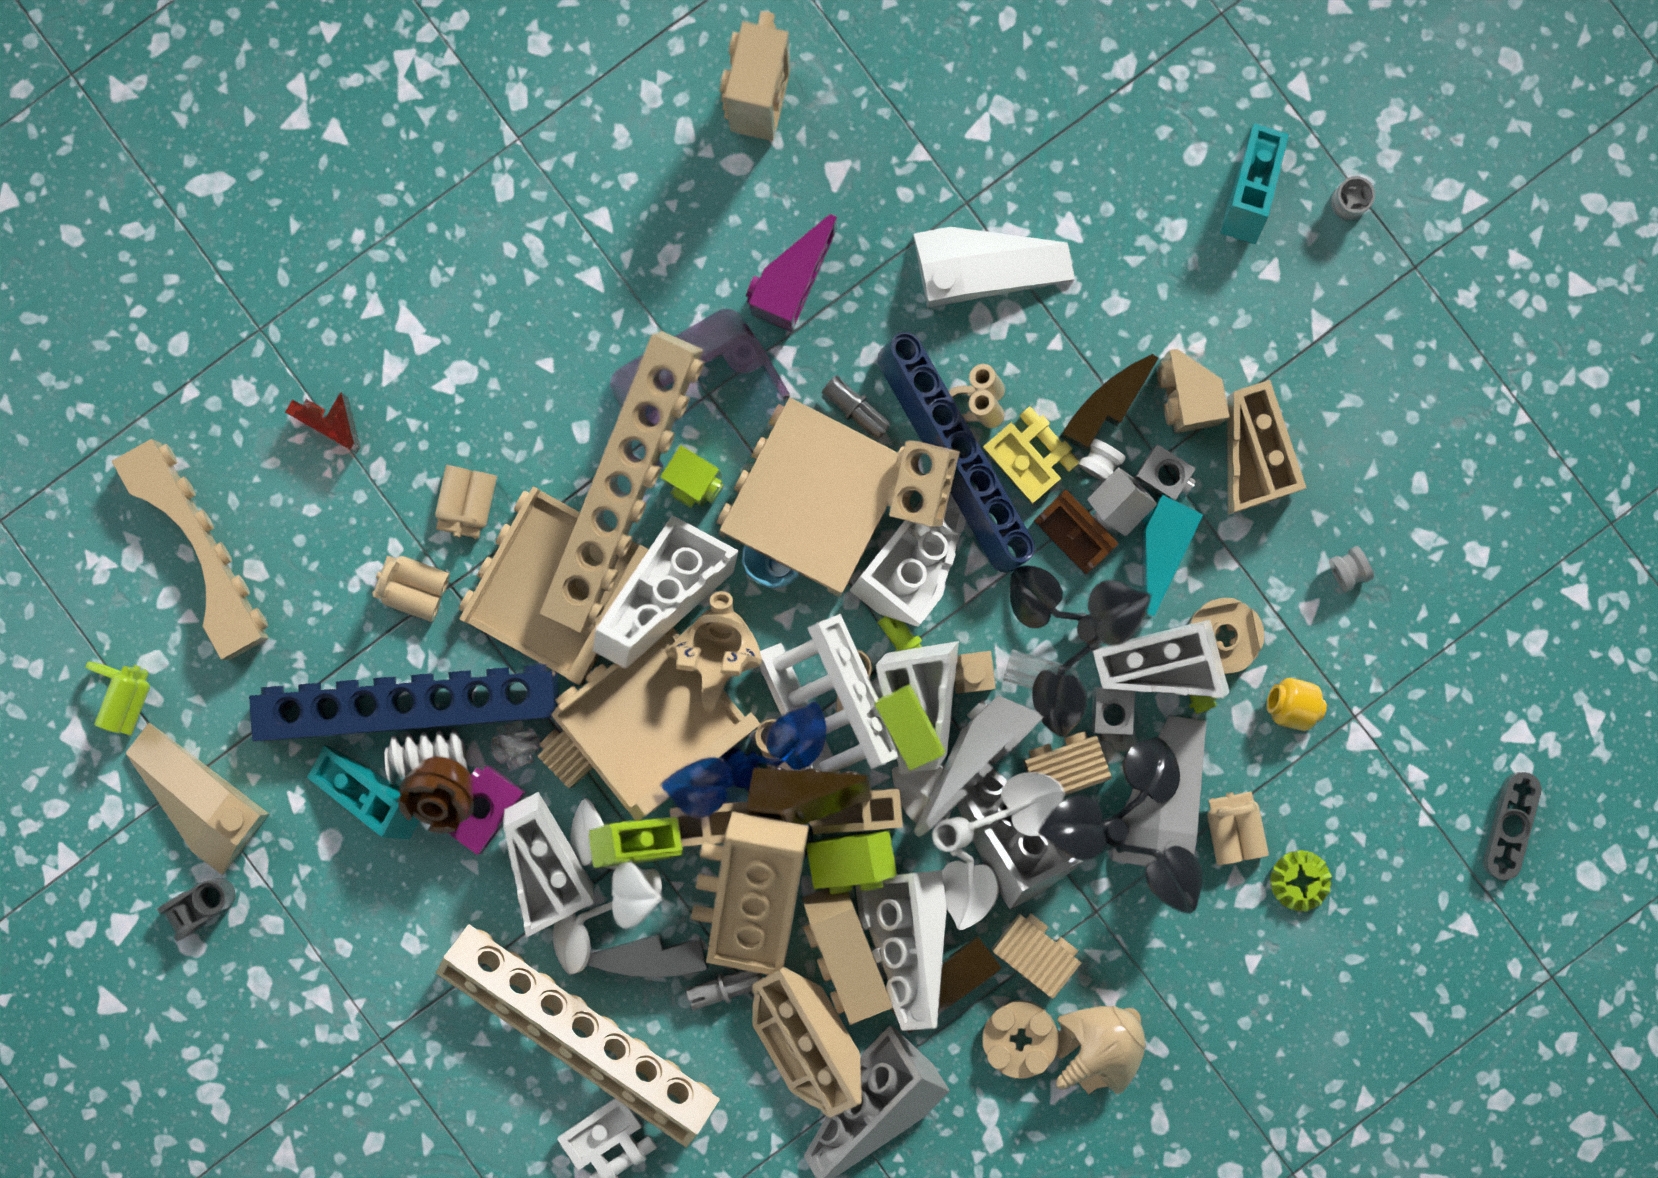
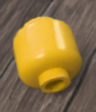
[1267,678,1327,731]

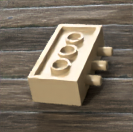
[719,11,791,141]
[691,812,809,975]

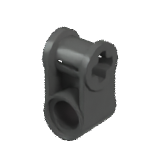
[157,878,235,942]

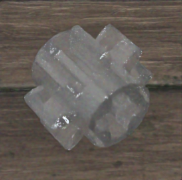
[491,720,539,770]

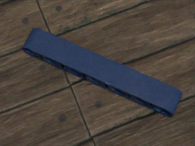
[877,332,1035,573]

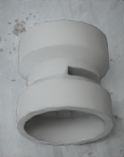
[1331,176,1375,220]

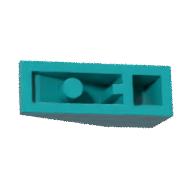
[1220,123,1289,245]
[1141,495,1204,618]
[307,745,420,840]

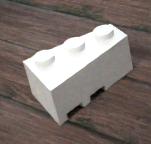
[1093,619,1230,698]
[876,641,959,774]
[504,792,594,937]

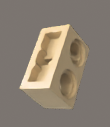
[887,441,959,527]

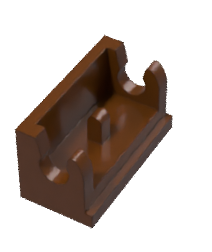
[1033,490,1119,575]

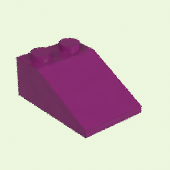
[746,214,837,332]

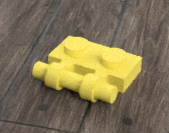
[982,406,1079,504]

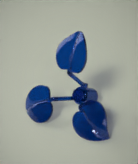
[660,701,827,860]

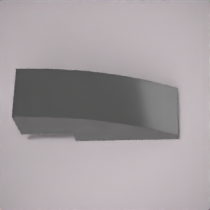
[587,933,709,977]

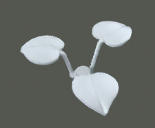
[892,765,1065,930]
[553,798,662,976]

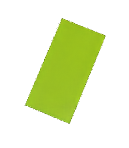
[874,685,946,771]

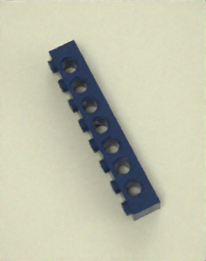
[249,664,559,741]

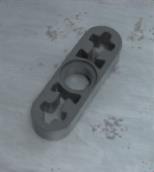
[1483,772,1541,880]

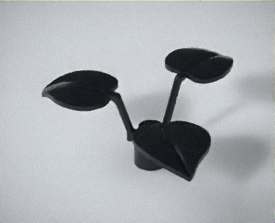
[1010,565,1152,737]
[1038,737,1203,914]

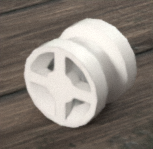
[1078,439,1126,482]

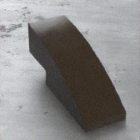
[1059,354,1159,451]
[891,935,1002,1034]

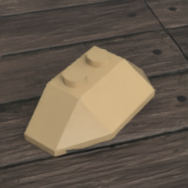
[752,968,861,1118]

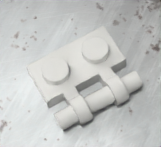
[557,1098,657,1178]

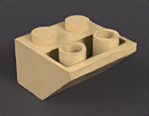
[1156,349,1230,433]

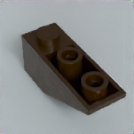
[746,766,872,825]

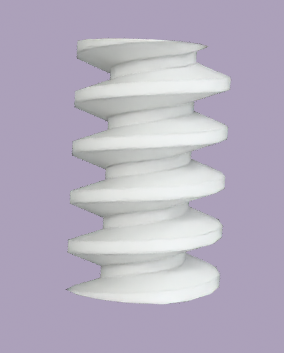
[385,729,467,784]

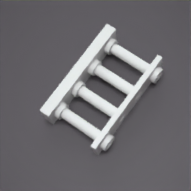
[759,614,901,773]

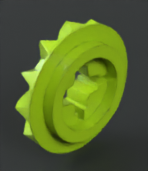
[1270,850,1332,911]

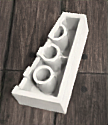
[592,515,738,669]

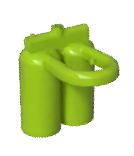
[85,661,150,735]

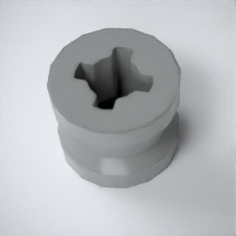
[1329,546,1374,593]

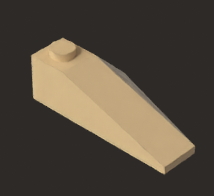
[126,723,269,875]

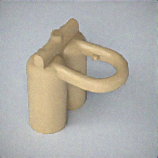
[949,364,1005,428]
[435,465,497,539]
[372,555,450,622]
[1207,791,1269,865]

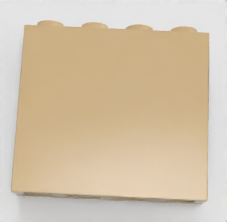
[716,397,900,598]
[459,486,649,686]
[551,624,760,821]

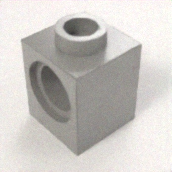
[1134,444,1196,501]
[1091,687,1135,742]

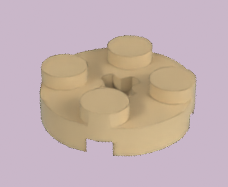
[1189,598,1264,674]
[983,1000,1060,1078]

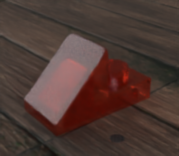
[285,392,360,454]

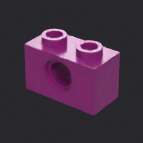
[448,765,527,855]

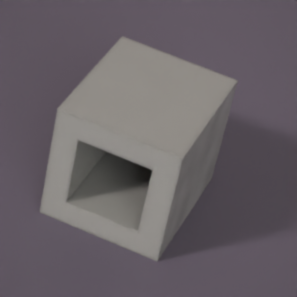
[1087,467,1157,536]

